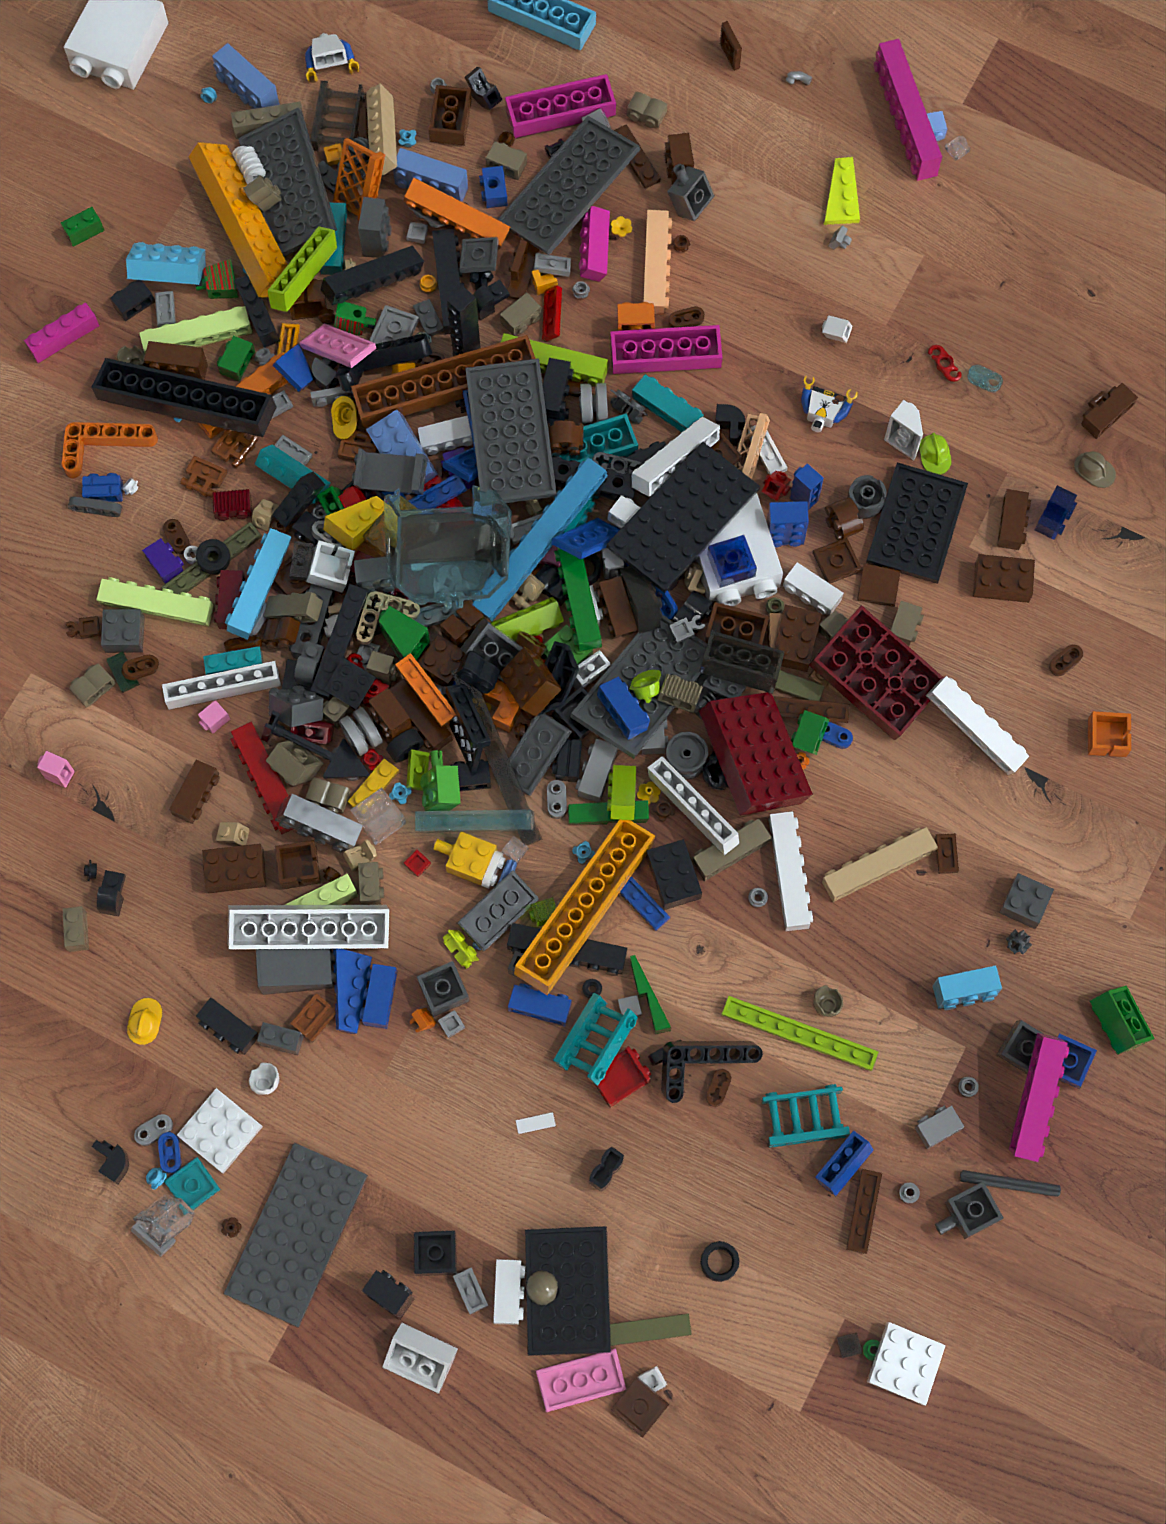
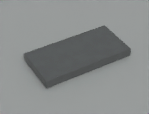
[499,713,572,796]
[457,870,539,952]

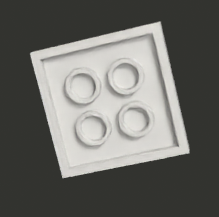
[177,1088,263,1174]
[867,1322,945,1405]

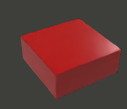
[404,850,431,877]

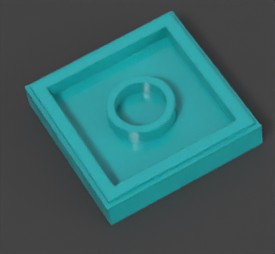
[164,1157,221,1214]

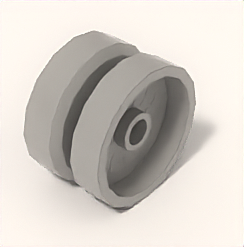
[579,383,608,424]
[338,707,383,756]

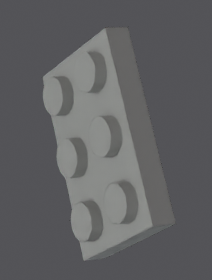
[369,305,419,344]

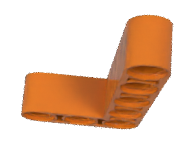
[62,422,158,479]

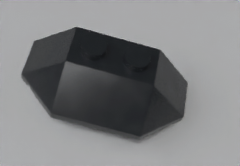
[524,641,579,716]

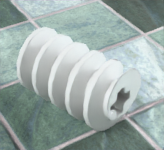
[232,146,266,184]

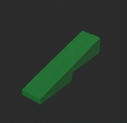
[568,800,649,825]
[630,955,671,1034]

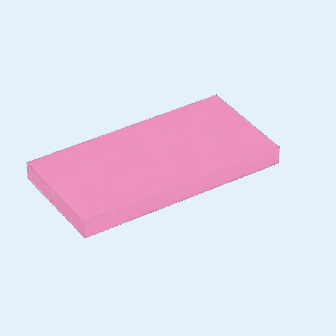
[300,323,376,368]
[536,1349,626,1412]

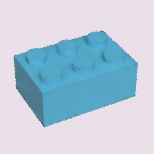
[932,966,1002,1010]

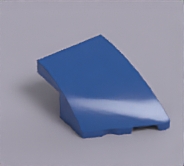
[273,344,314,392]

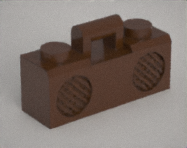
[1081,383,1138,439]

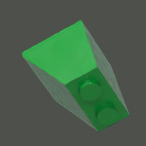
[379,605,430,661]

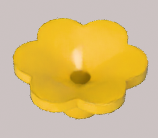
[611,216,632,237]
[637,782,661,805]

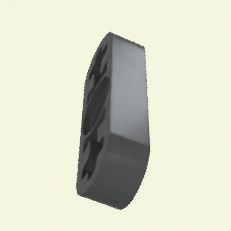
[593,452,643,474]
[67,497,122,517]

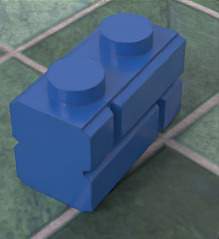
[82,473,123,502]

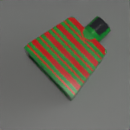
[195,259,239,299]
[334,302,376,336]

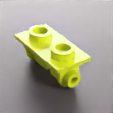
[443,930,479,969]

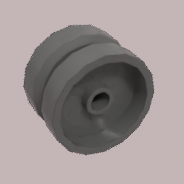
[665,732,708,780]

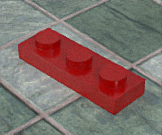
[542,285,562,342]

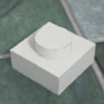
[638,1366,667,1392]

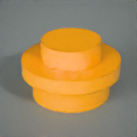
[419,275,437,292]

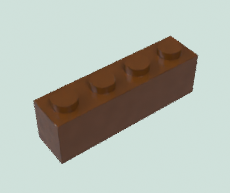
[389,678,453,751]

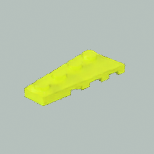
[824,157,860,225]

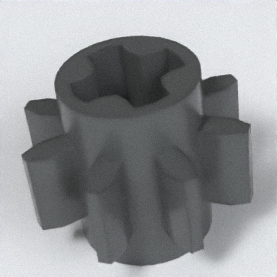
[1006,929,1032,955]

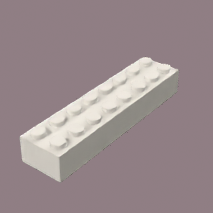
[227,905,389,949]

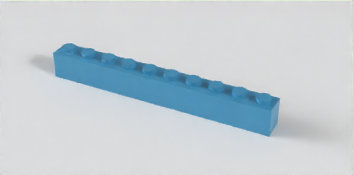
[473,457,608,622]

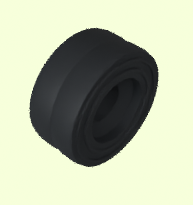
[196,539,230,575]

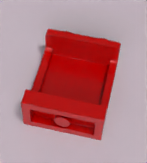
[588,1046,651,1108]

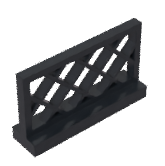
[445,684,491,773]

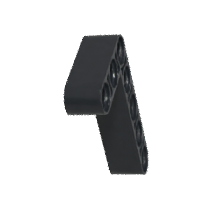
[336,334,432,392]
[661,1041,763,1103]

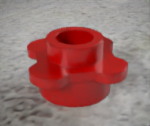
[360,748,383,771]

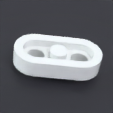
[481,851,506,889]

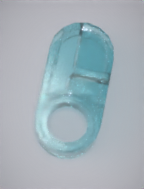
[967,365,1003,392]

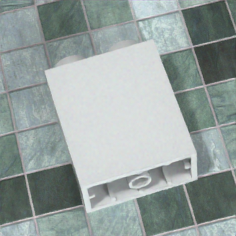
[64,0,168,90]
[695,493,783,606]

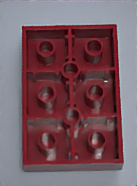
[809,605,944,740]
[699,692,813,816]

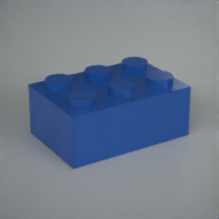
[766,501,809,547]

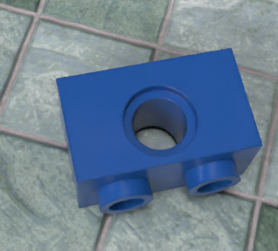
[479,166,508,208]

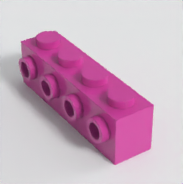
[579,206,610,282]
[24,302,99,363]

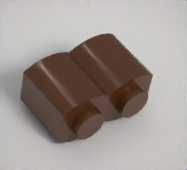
[262,617,301,649]

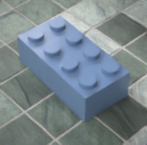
[212,43,280,109]
[393,148,468,202]
[366,410,438,495]

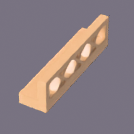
[734,413,770,479]

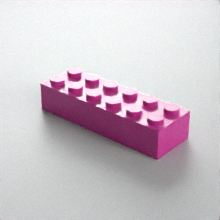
[505,74,616,138]
[610,325,723,374]
[1009,1033,1069,1162]

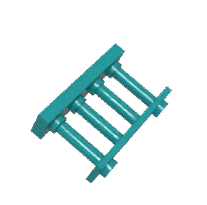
[553,993,638,1086]
[761,1084,850,1148]

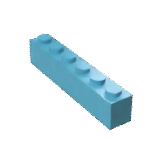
[225,528,291,640]

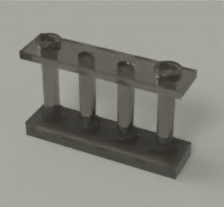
[310,80,366,151]

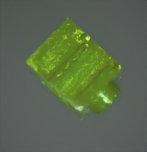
[528,897,557,927]

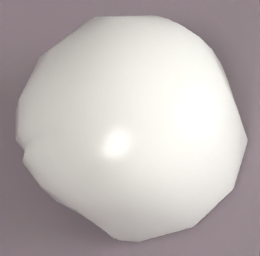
[248,1063,280,1095]

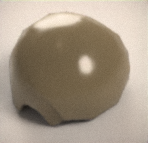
[117,346,146,366]
[813,985,843,1017]
[527,1271,558,1305]

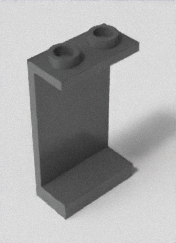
[352,448,428,495]

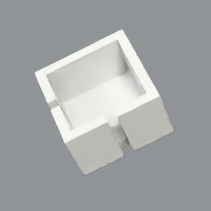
[306,540,355,592]

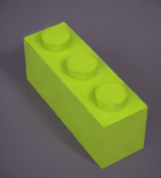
[607,765,636,820]

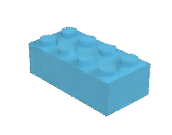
[126,242,206,285]

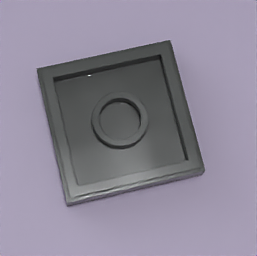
[459,237,499,273]

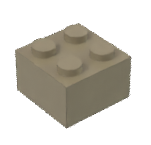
[266,741,324,786]

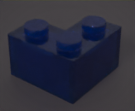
[1035,485,1077,540]

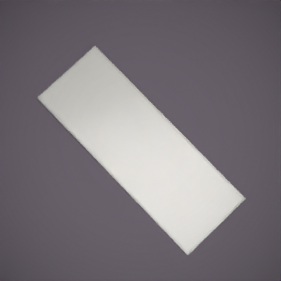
[516,1112,556,1134]

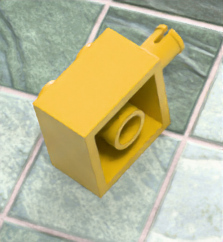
[433,832,497,885]

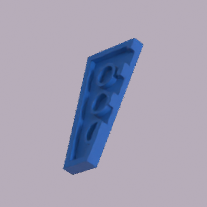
[333,948,372,1034]

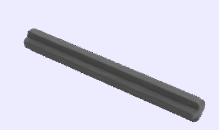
[960,1170,1061,1197]

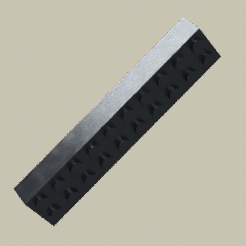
[91,358,277,437]

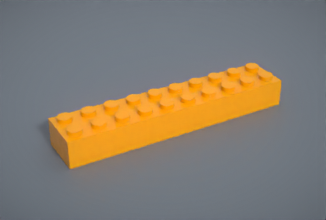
[189,142,288,297]
[514,819,655,995]

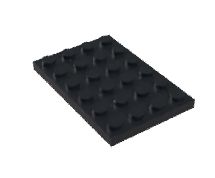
[866,462,968,584]
[525,1226,611,1356]

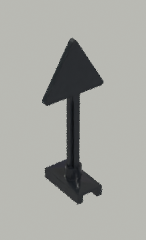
[261,710,369,779]

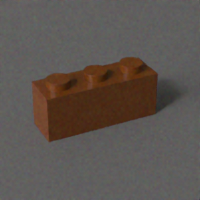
[997,489,1031,550]
[596,576,638,639]
[169,759,220,824]

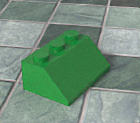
[1090,986,1155,1055]

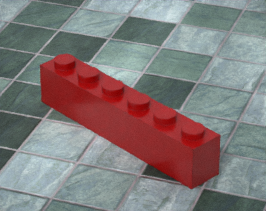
[230,721,293,835]

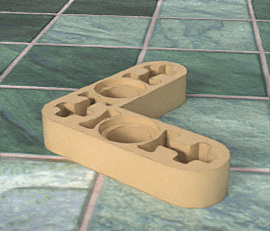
[356,591,420,645]

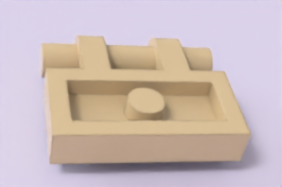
[511,574,545,609]

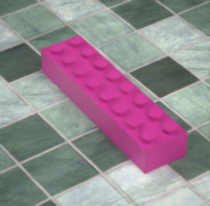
[874,39,942,181]

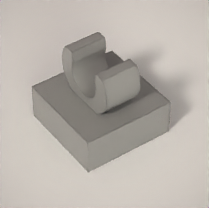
[828,225,852,250]

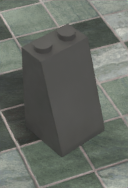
[256,949,336,995]

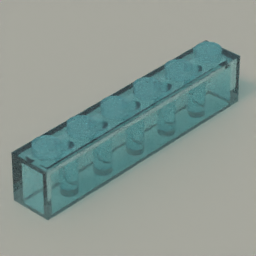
[415,810,534,833]

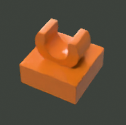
[409,1008,437,1033]

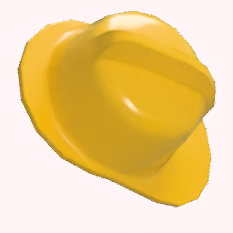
[331,396,360,439]
[127,998,162,1045]

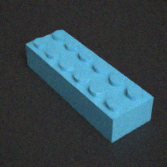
[488,0,596,51]

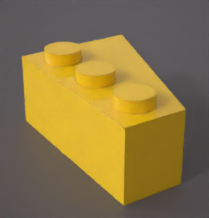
[323,496,391,550]

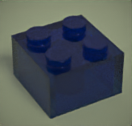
[707,535,757,588]

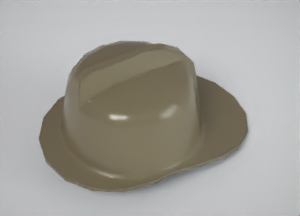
[1074,451,1116,488]

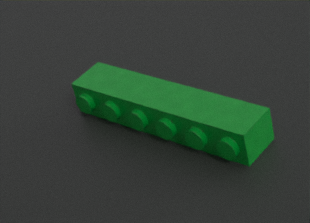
[554,547,602,652]

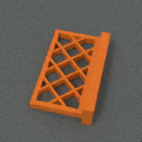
[333,138,386,220]
[395,653,456,727]

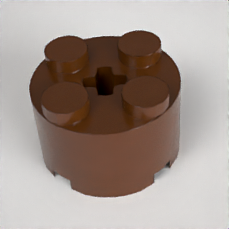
[548,421,583,456]
[825,497,864,541]

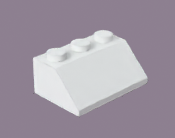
[884,400,923,461]
[383,1323,458,1394]

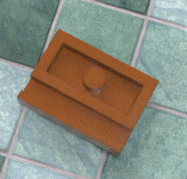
[290,993,336,1043]

